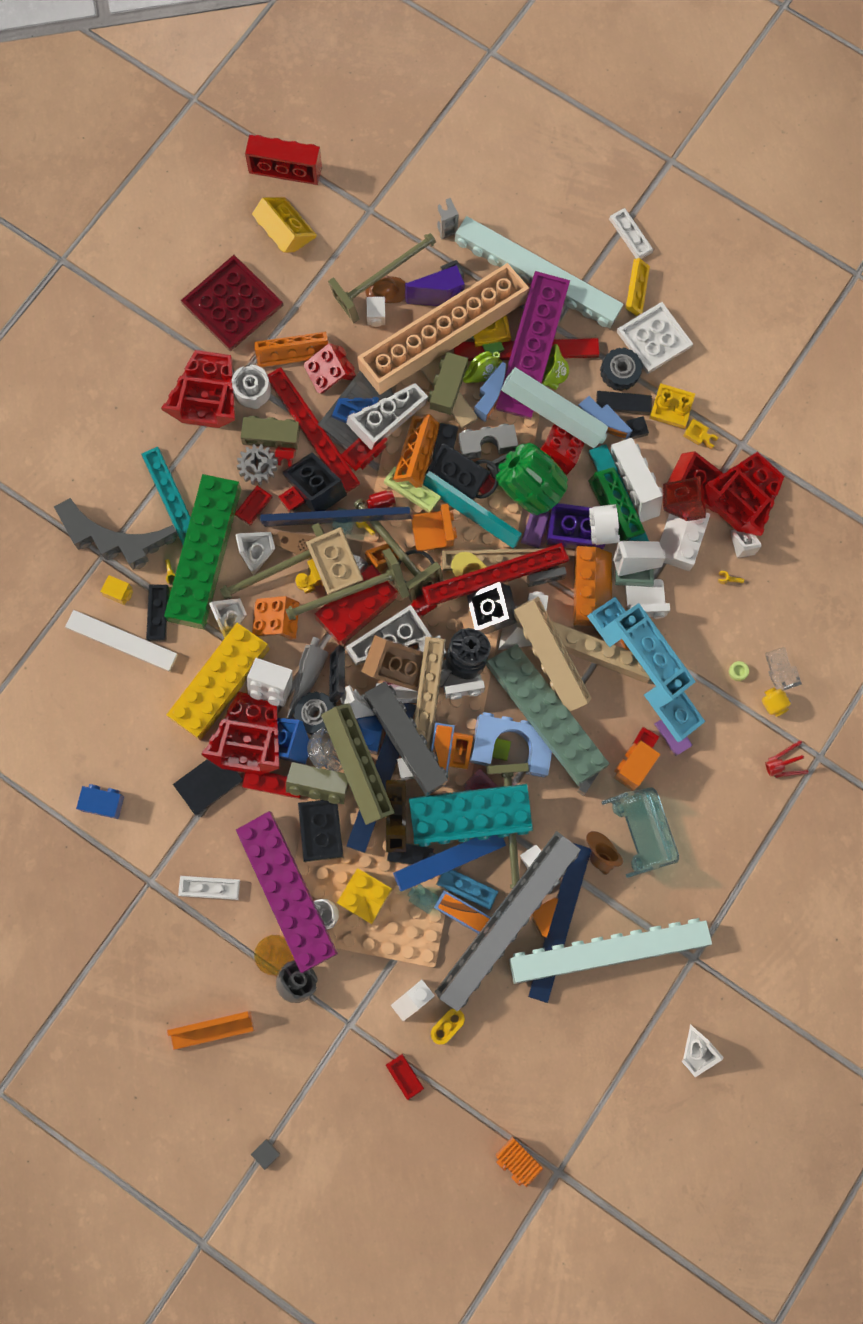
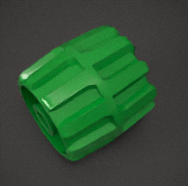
[496,443,568,515]

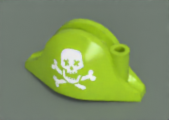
[541,344,569,390]
[463,351,503,383]

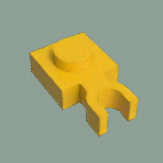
[683,419,718,449]

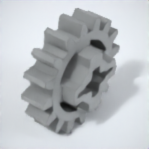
[237,444,278,485]

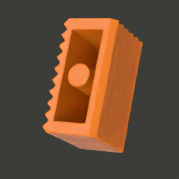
[496,1136,543,1188]

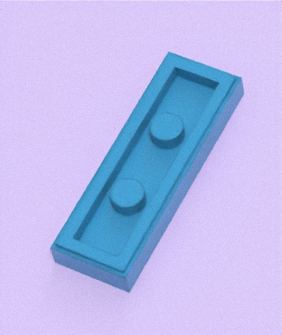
[436,870,498,910]

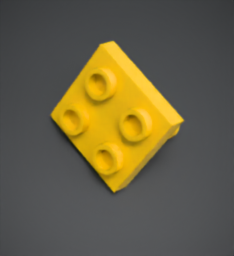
[649,383,695,429]

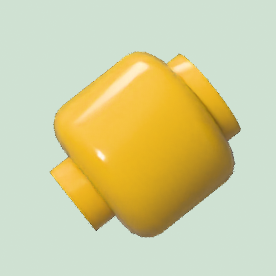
[762,687,791,717]

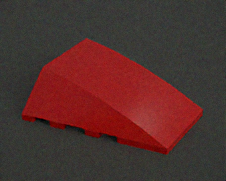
[161,350,235,428]
[705,451,785,536]
[201,692,279,775]

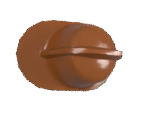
[365,275,405,303]
[586,831,624,875]

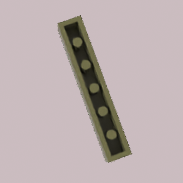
[321,703,394,825]

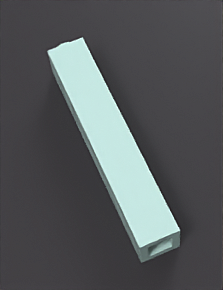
[501,367,608,448]

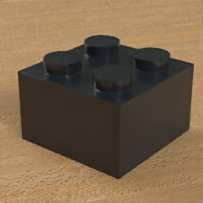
[467,582,518,634]

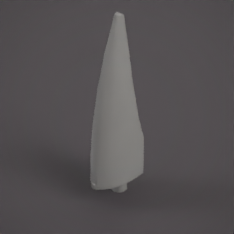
[286,637,329,719]

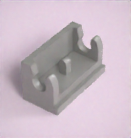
[437,198,459,240]

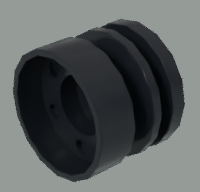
[445,628,491,680]

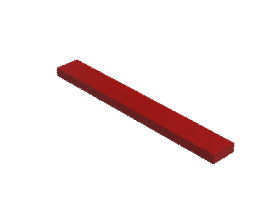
[454,338,600,361]
[267,367,361,493]
[422,543,569,607]

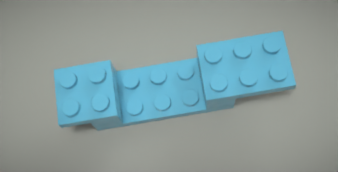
[587,597,706,742]

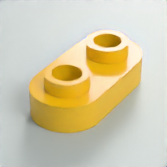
[431,1009,465,1045]

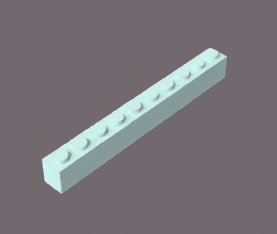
[455,216,623,328]
[509,918,712,984]

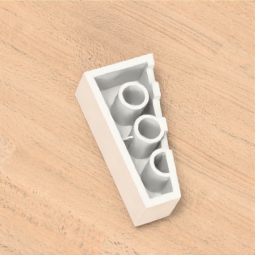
[346,383,428,450]
[611,438,664,522]
[345,605,432,665]

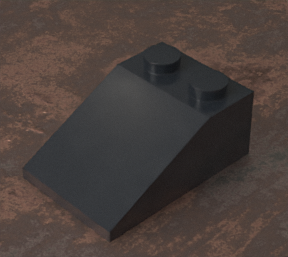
[282,452,347,512]

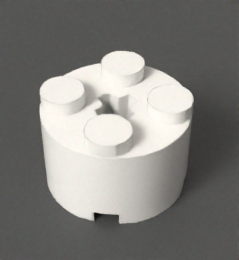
[232,365,271,409]
[589,504,620,545]

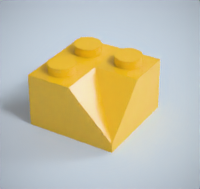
[337,868,392,924]

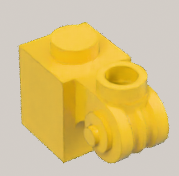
[295,559,324,594]

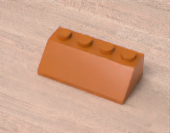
[573,546,612,626]

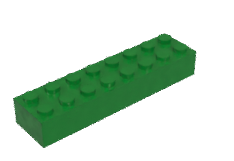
[164,474,242,630]

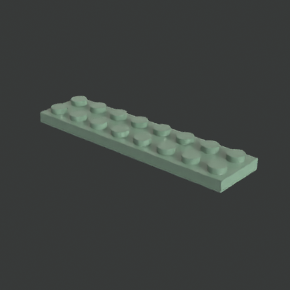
[486,644,610,785]

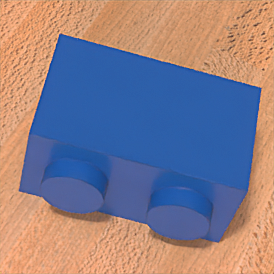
[76,784,124,820]

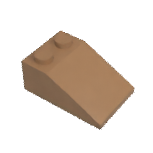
[362,635,423,691]

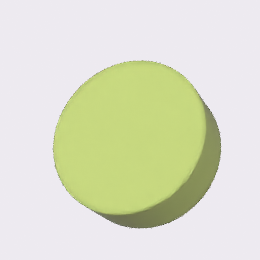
[729,661,749,681]

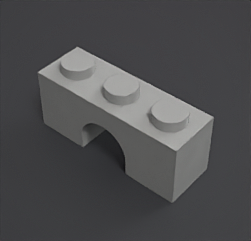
[459,424,518,459]

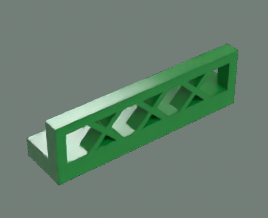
[588,467,645,541]

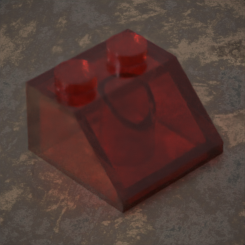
[663,476,706,521]

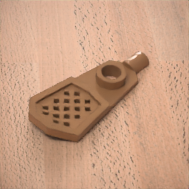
[272,531,316,560]

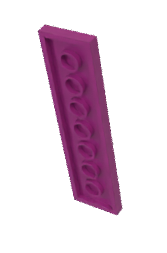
[496,271,570,420]
[236,811,338,973]

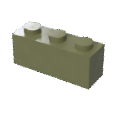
[427,352,468,415]
[240,416,300,450]
[286,762,349,804]

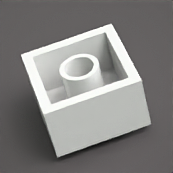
[247,658,293,707]

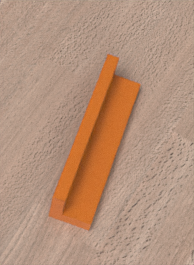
[254,332,328,367]
[393,414,440,488]
[167,1011,254,1050]

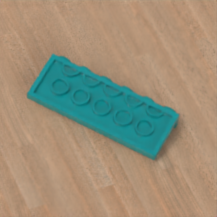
[409,784,533,846]

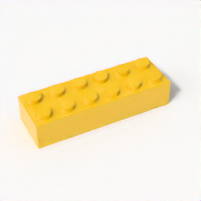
[166,623,270,741]

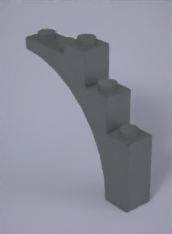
[54,498,179,570]

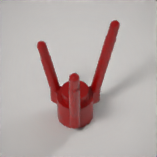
[765,741,809,778]

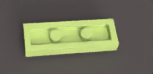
[384,466,441,513]

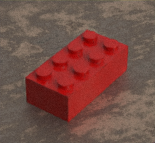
[245,134,322,185]
[314,565,398,646]

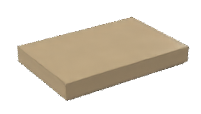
[306,527,364,595]

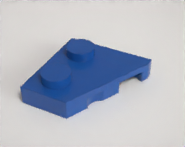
[331,397,379,423]

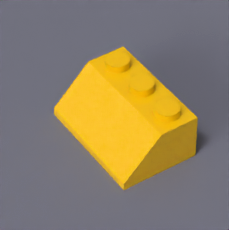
[252,197,317,253]

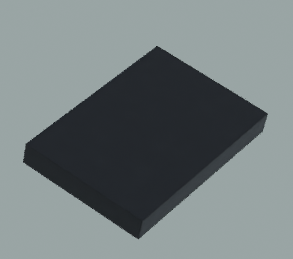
[425,443,491,501]
[173,759,243,816]
[298,800,344,862]

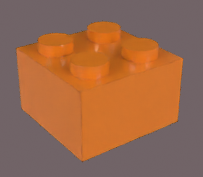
[614,741,660,791]

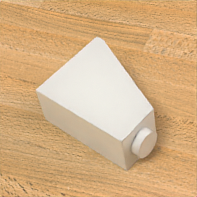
[613,541,666,576]
[391,979,435,1021]

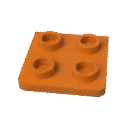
[411,504,457,551]
[252,596,300,639]

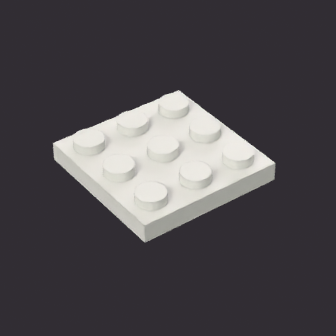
[617,302,693,374]

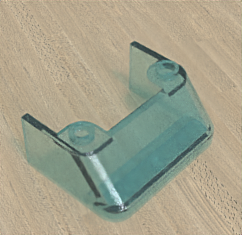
[601,787,679,878]

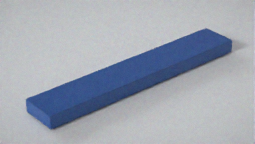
[393,835,506,892]

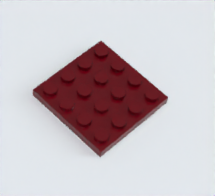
[181,255,284,352]

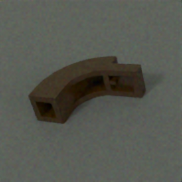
[386,780,406,852]

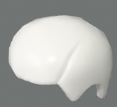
[313,899,339,930]

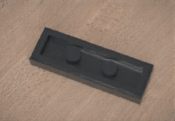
[596,391,652,415]
[146,584,169,641]
[329,645,345,703]

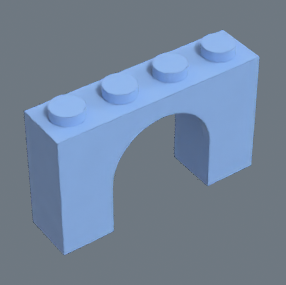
[469,712,552,778]

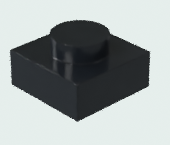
[625,416,649,439]

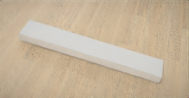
[65,610,178,672]

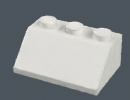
[659,508,710,571]

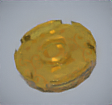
[254,935,294,975]

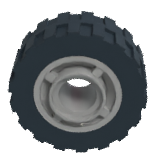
[600,347,643,391]
[294,691,336,737]

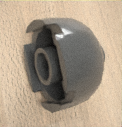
[276,960,318,1003]

